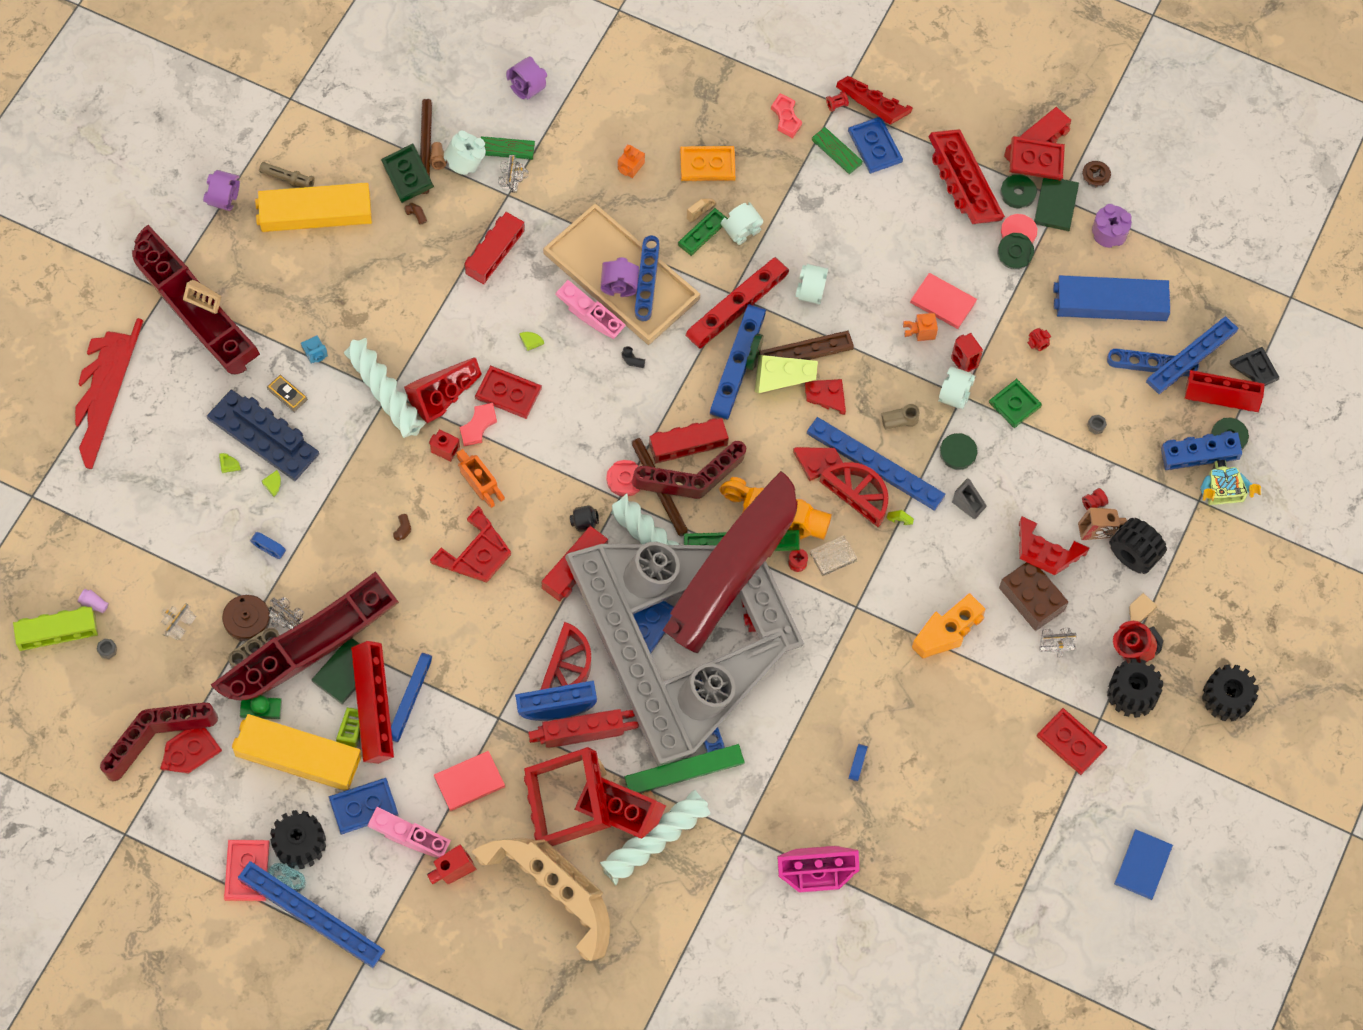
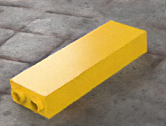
[255,183,372,232]
[232,714,362,791]

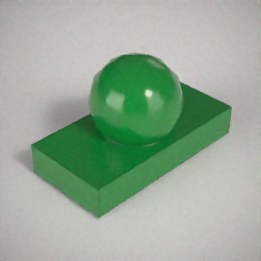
[240,695,282,719]

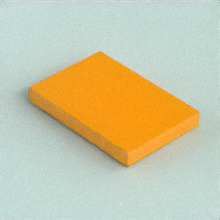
[680,146,736,181]

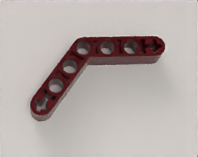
[632,441,747,499]
[100,702,218,782]

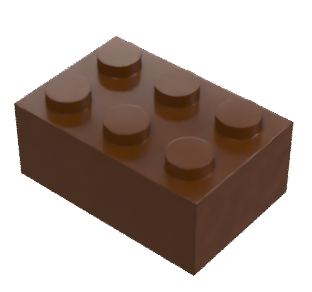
[999,562,1069,632]

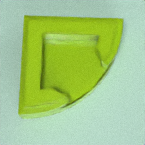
[519,332,544,351]
[219,453,241,473]
[262,470,281,497]
[886,510,914,525]

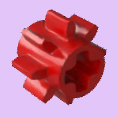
[1027,328,1051,351]

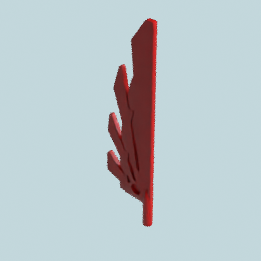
[75,318,144,469]

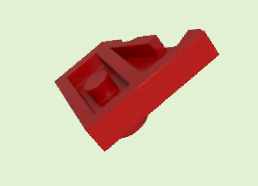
[804,379,846,415]
[793,447,843,481]

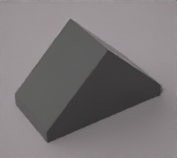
[952,478,987,519]

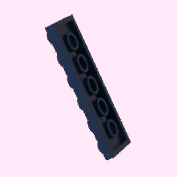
[207,389,319,481]

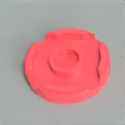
[1001,214,1037,243]
[606,460,642,496]

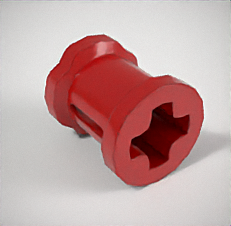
[826,91,849,112]

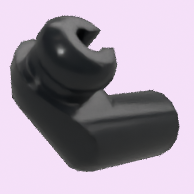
[622,346,646,368]
[1149,626,1164,655]

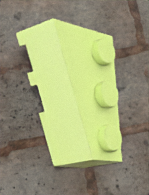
[755,355,818,393]

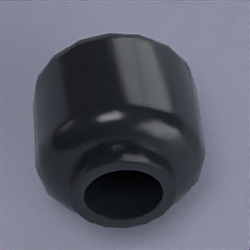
[570,505,599,532]

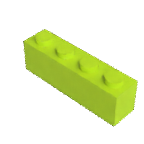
[13,606,98,651]

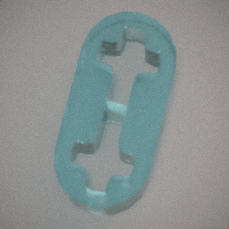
[269,863,306,892]

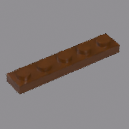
[759,330,854,360]

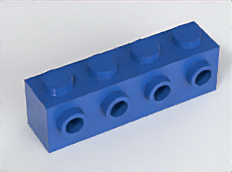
[1161,431,1242,470]

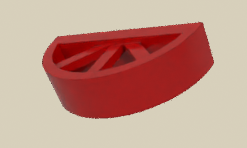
[819,462,889,528]
[540,622,591,690]

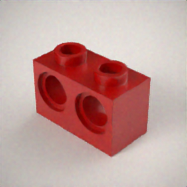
[951,333,983,372]

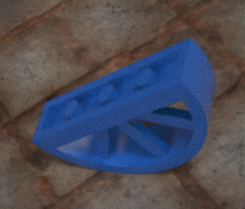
[515,681,597,721]

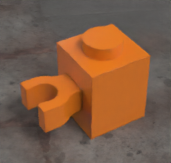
[618,145,645,178]
[903,313,938,341]

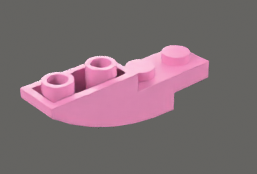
[555,280,626,339]
[367,807,451,858]

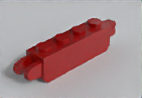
[528,709,639,748]

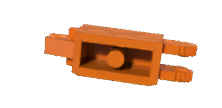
[456,449,505,508]

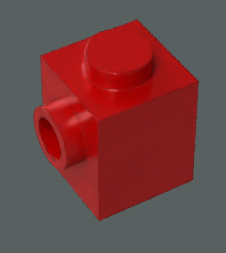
[429,429,460,462]

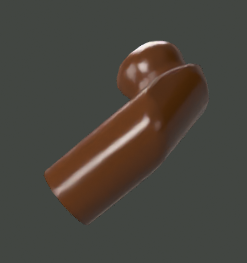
[404,203,427,225]
[393,514,411,541]

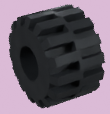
[1109,518,1167,574]
[1107,659,1163,718]
[1202,664,1259,721]
[270,810,326,869]

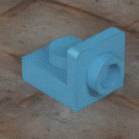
[301,335,328,364]

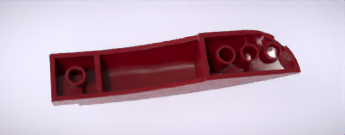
[132,225,260,375]
[663,471,798,653]
[211,571,399,701]

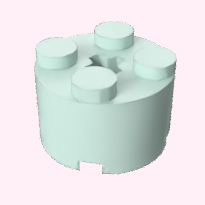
[444,130,486,175]
[721,202,763,245]
[795,264,829,304]
[938,366,976,409]

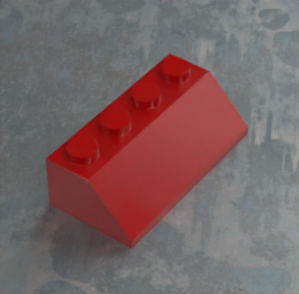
[574,778,666,839]

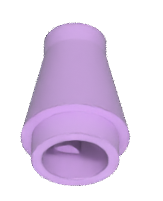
[78,589,109,613]

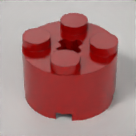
[1113,620,1157,664]

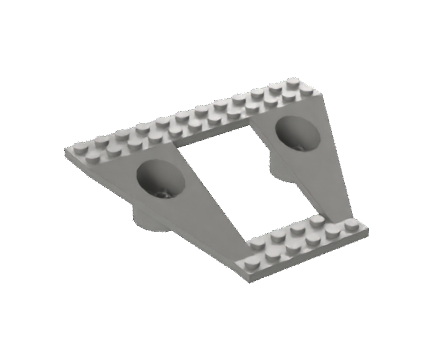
[565,542,804,766]

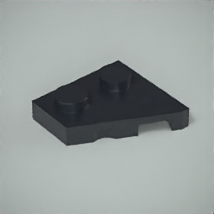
[1229,347,1279,386]

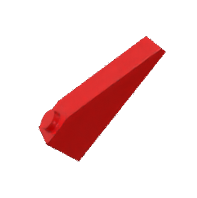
[404,357,482,423]

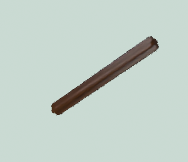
[420,98,432,194]
[632,438,688,536]

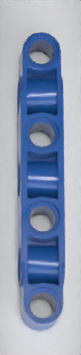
[710,304,766,420]

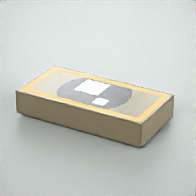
[267,374,308,412]

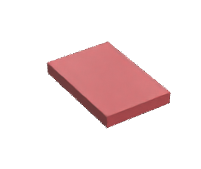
[910,273,977,329]
[434,751,505,811]
[224,840,270,901]

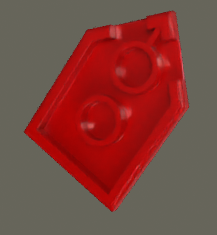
[160,728,222,774]

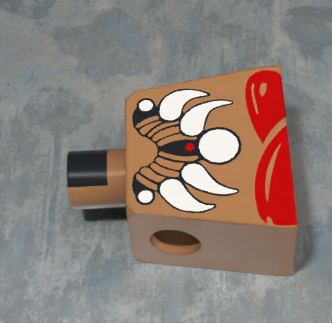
[1078,508,1127,540]

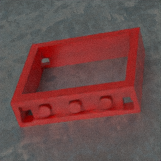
[524,747,611,846]

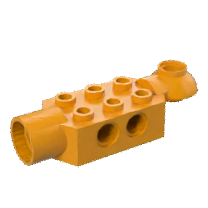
[719,477,832,540]

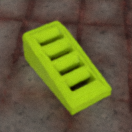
[336,707,360,748]

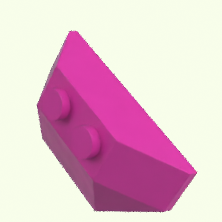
[777,846,860,892]

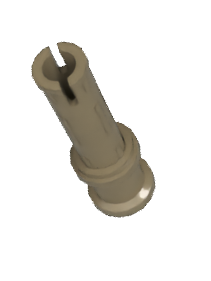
[259,162,315,188]

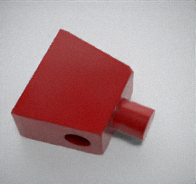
[427,844,477,885]

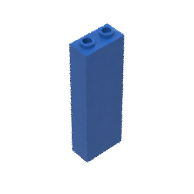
[1053,275,1170,322]

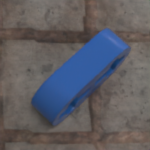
[250,532,286,559]
[848,744,868,781]

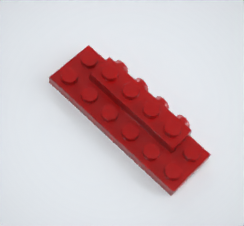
[928,129,1005,224]

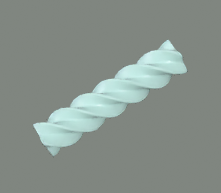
[344,338,426,438]
[611,494,679,545]
[600,790,711,886]

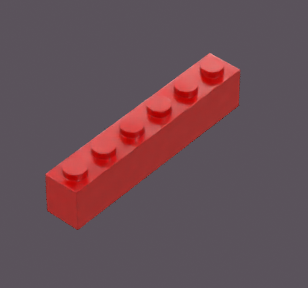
[351,641,394,764]

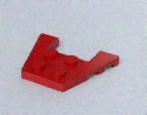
[430,506,511,583]
[1019,516,1090,575]

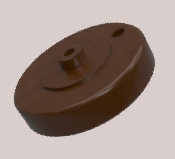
[222,595,270,641]

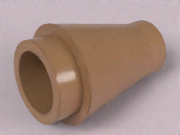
[429,142,447,170]

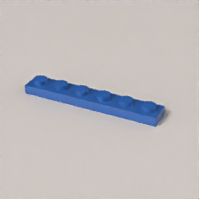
[1146,316,1239,394]

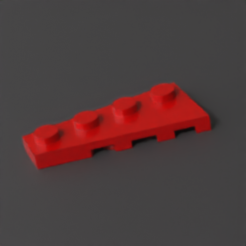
[836,76,913,125]

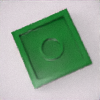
[989,378,1042,428]

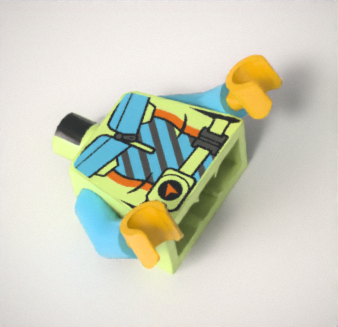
[1200,460,1261,505]

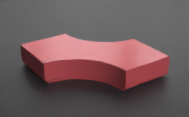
[771,93,802,138]
[460,403,497,446]

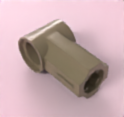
[881,404,920,430]

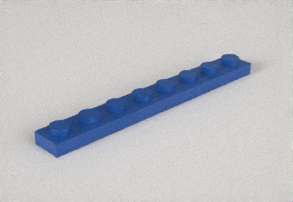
[807,417,945,511]
[238,861,385,968]

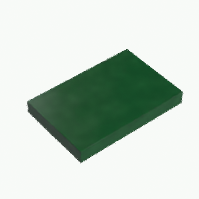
[381,143,434,203]
[1034,178,1079,231]
[311,638,360,705]

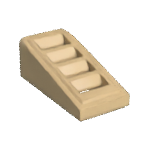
[183,280,222,314]

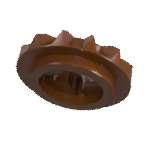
[1082,161,1111,188]

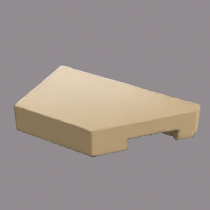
[687,199,716,222]
[1129,593,1157,622]

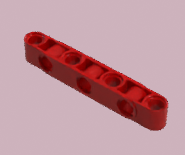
[685,257,789,348]

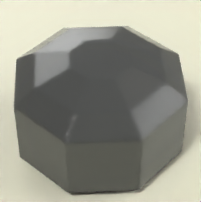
[1087,415,1107,434]
[97,638,117,659]

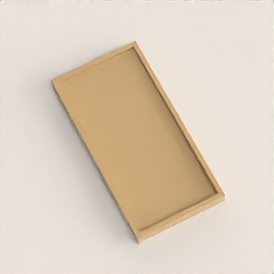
[543,204,700,345]

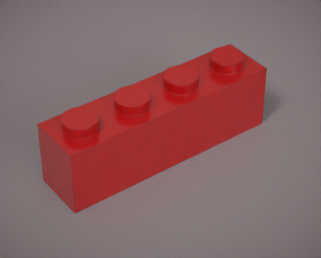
[1004,107,1072,162]
[464,212,525,285]
[1184,370,1265,413]
[649,418,729,464]
[541,526,608,602]

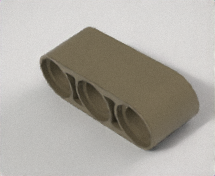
[228,628,279,669]

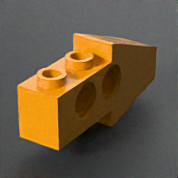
[912,593,986,659]

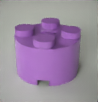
[506,56,547,100]
[203,170,240,211]
[1092,204,1132,248]
[601,257,639,297]

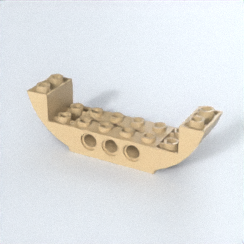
[472,838,610,961]

